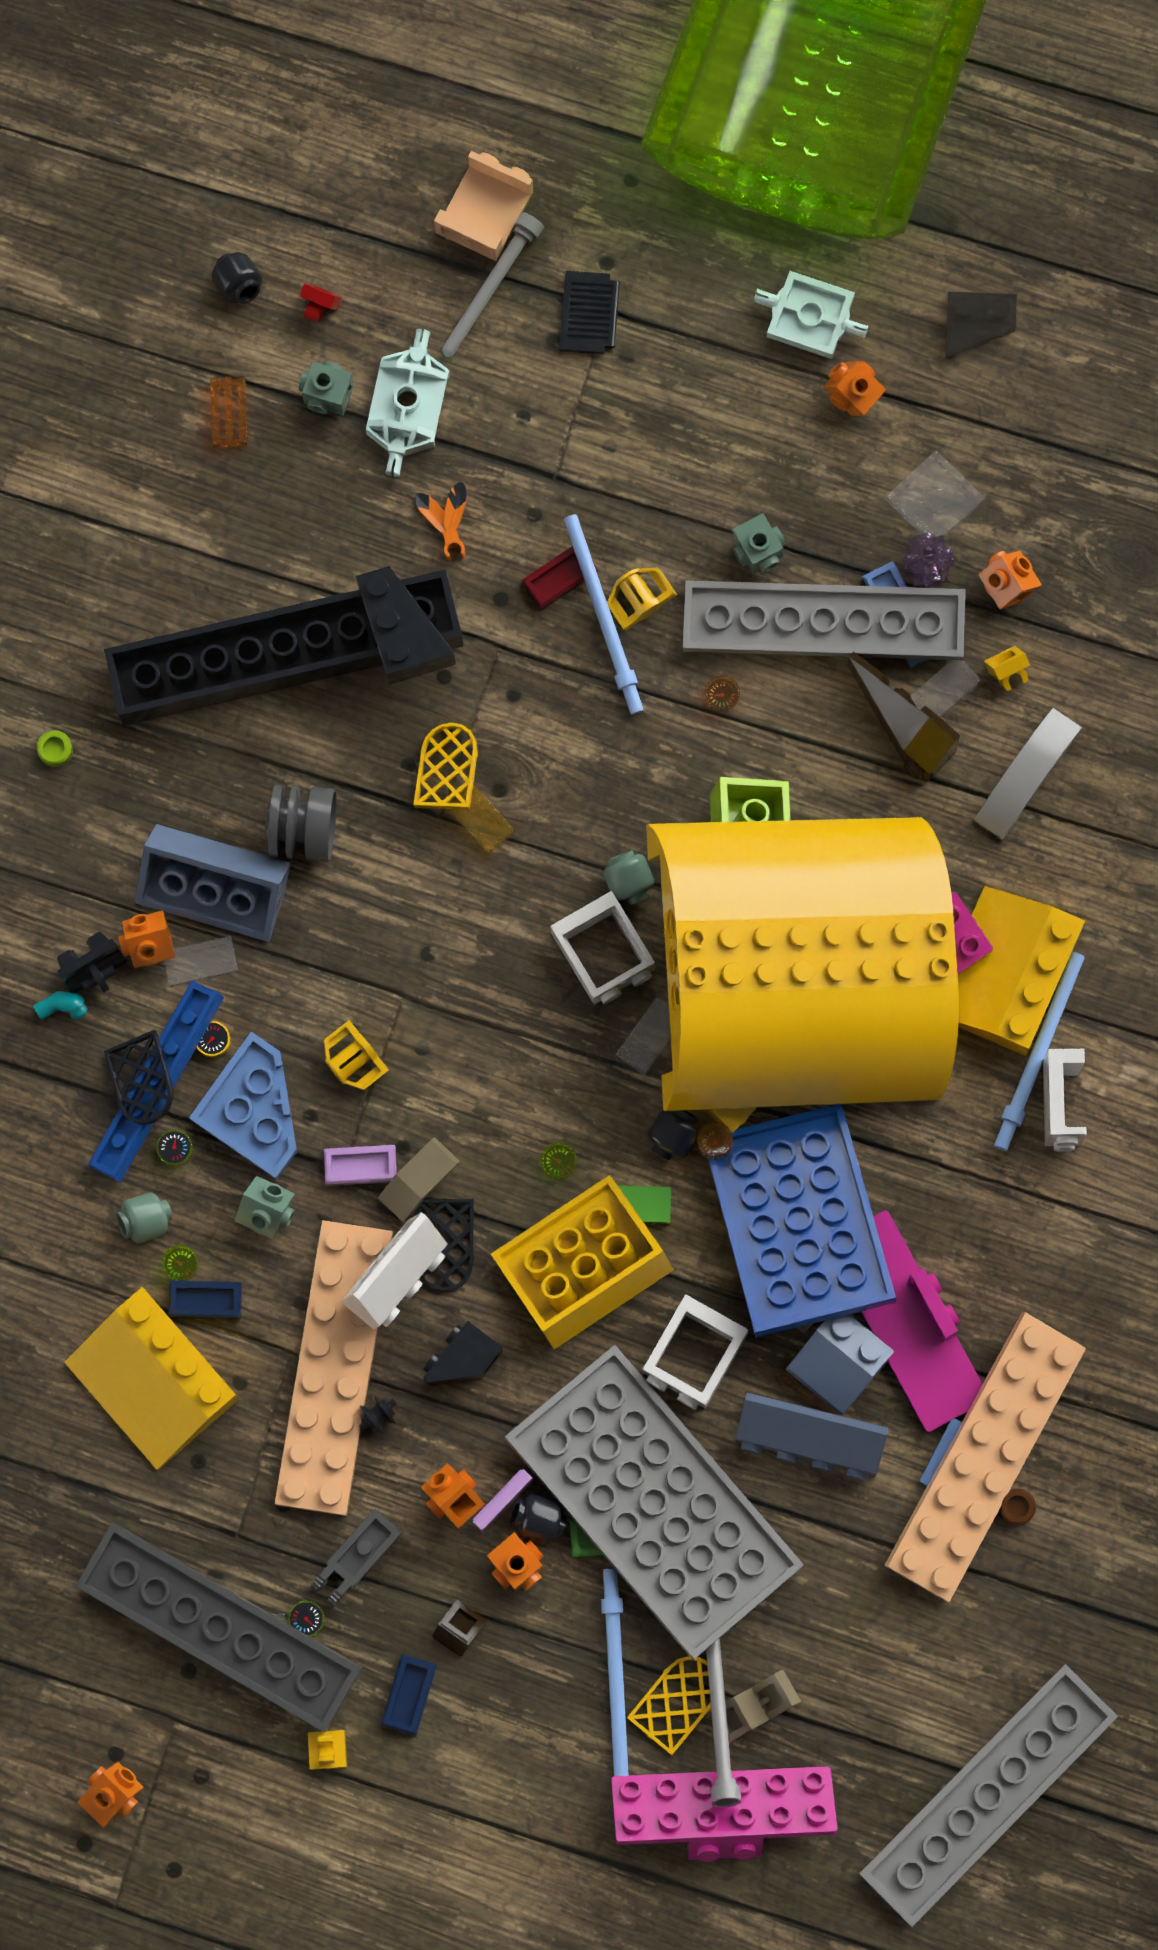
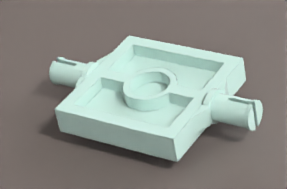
[753,271,869,359]

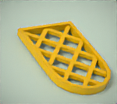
[414,723,478,810]
[627,1656,711,1755]

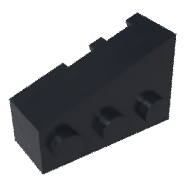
[356,566,456,685]

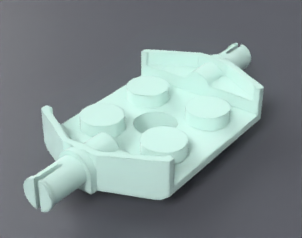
[366,329,450,477]

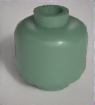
[603,850,655,905]
[116,1192,172,1244]

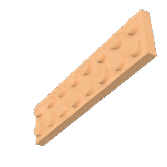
[275,1220,394,1516]
[884,1312,1086,1602]

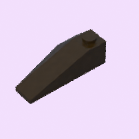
[847,651,960,782]

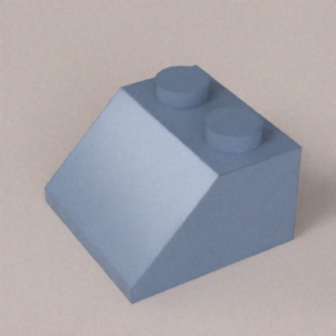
[786,1314,894,1416]

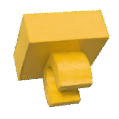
[984,646,1030,691]
[308,1730,347,1770]

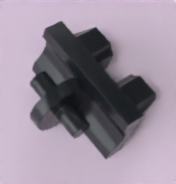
[57,932,127,993]

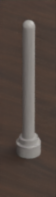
[442,212,544,357]
[706,1638,741,1807]

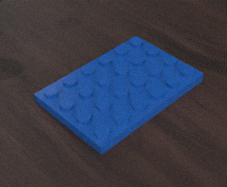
[707,1104,896,1338]

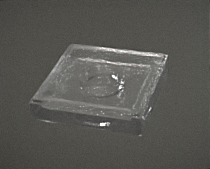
[886,450,985,547]

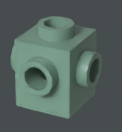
[299,361,354,416]
[732,513,786,574]
[234,1176,295,1239]

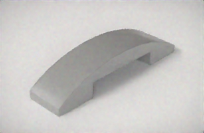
[973,708,1082,841]

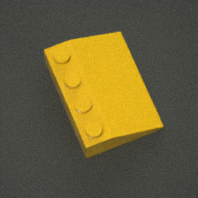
[958,886,1085,1056]
[491,1175,674,1350]
[64,1287,240,1471]

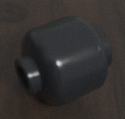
[211,252,263,304]
[648,1109,701,1160]
[510,1494,567,1546]

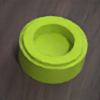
[37,730,73,767]

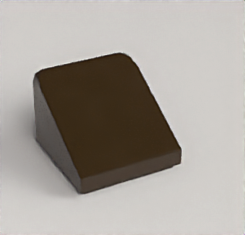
[433,1600,487,1656]

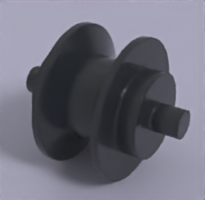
[359,1395,397,1434]

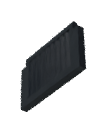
[559,271,620,354]

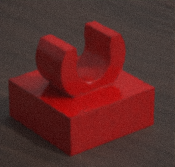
[299,283,342,322]

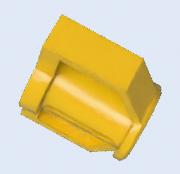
[607,567,677,631]
[323,1020,389,1090]

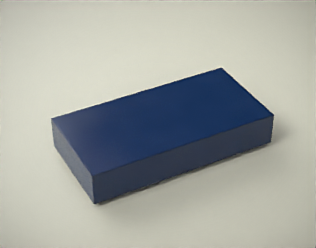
[168,1281,242,1319]
[381,1654,437,1735]

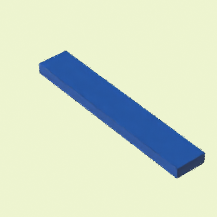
[88,980,224,1183]

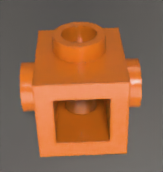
[823,361,886,416]
[978,551,1042,609]
[118,910,175,968]
[421,1463,485,1529]
[487,1532,544,1591]
[77,1762,144,1828]

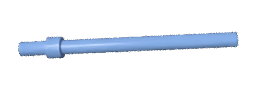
[564,514,644,715]
[994,952,1085,1151]
[601,1569,629,1776]

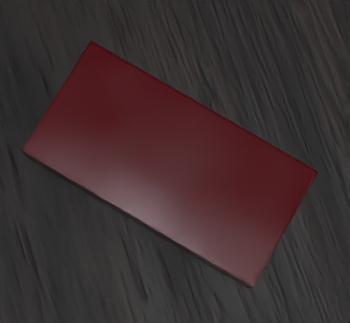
[521,546,598,611]

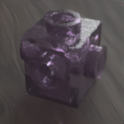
[902,533,955,586]

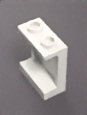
[1043,1049,1087,1152]

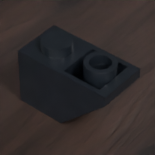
[423,1321,503,1386]

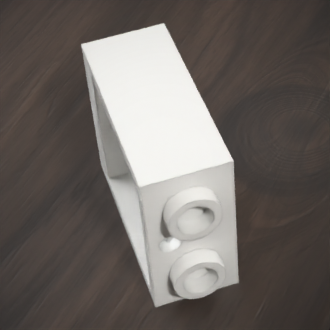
[550,891,655,1005]
[643,1294,748,1410]

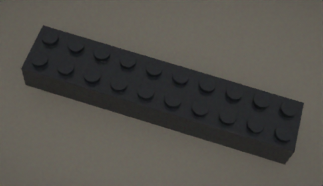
[104,569,464,726]

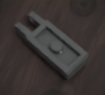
[310,1509,403,1608]

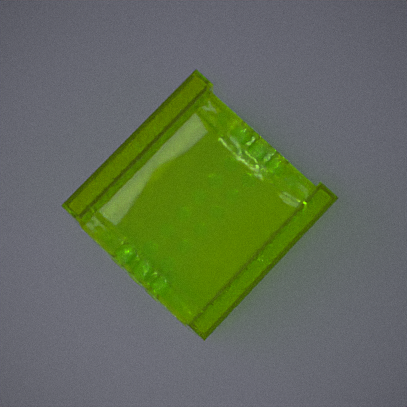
[641,0,987,239]

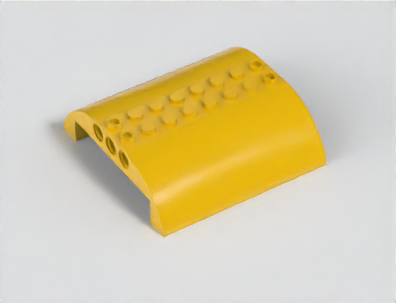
[646,817,959,1111]

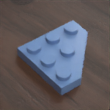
[189,1032,297,1180]

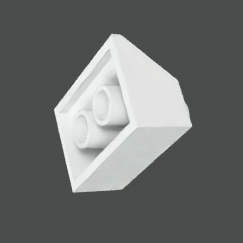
[340,1212,447,1329]

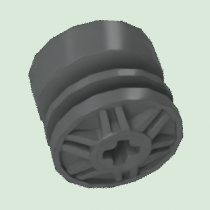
[265,784,337,861]

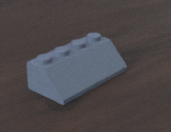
[135,824,291,942]
[735,1393,889,1481]

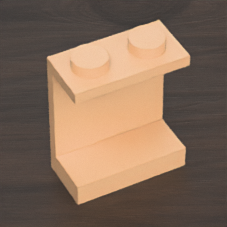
[434,151,533,262]

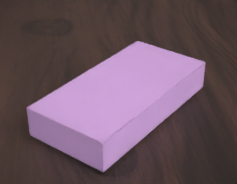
[324,1145,397,1186]
[473,1469,533,1533]

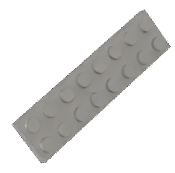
[683,580,966,660]
[859,1664,1118,1927]

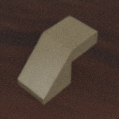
[378,1137,460,1222]
[725,1669,801,1743]

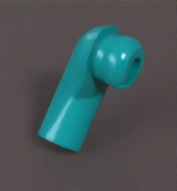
[33,991,87,1021]

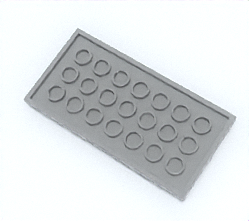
[504,1345,804,1661]

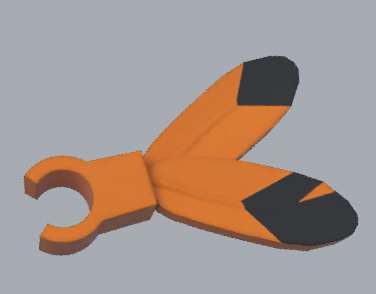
[415,482,467,562]

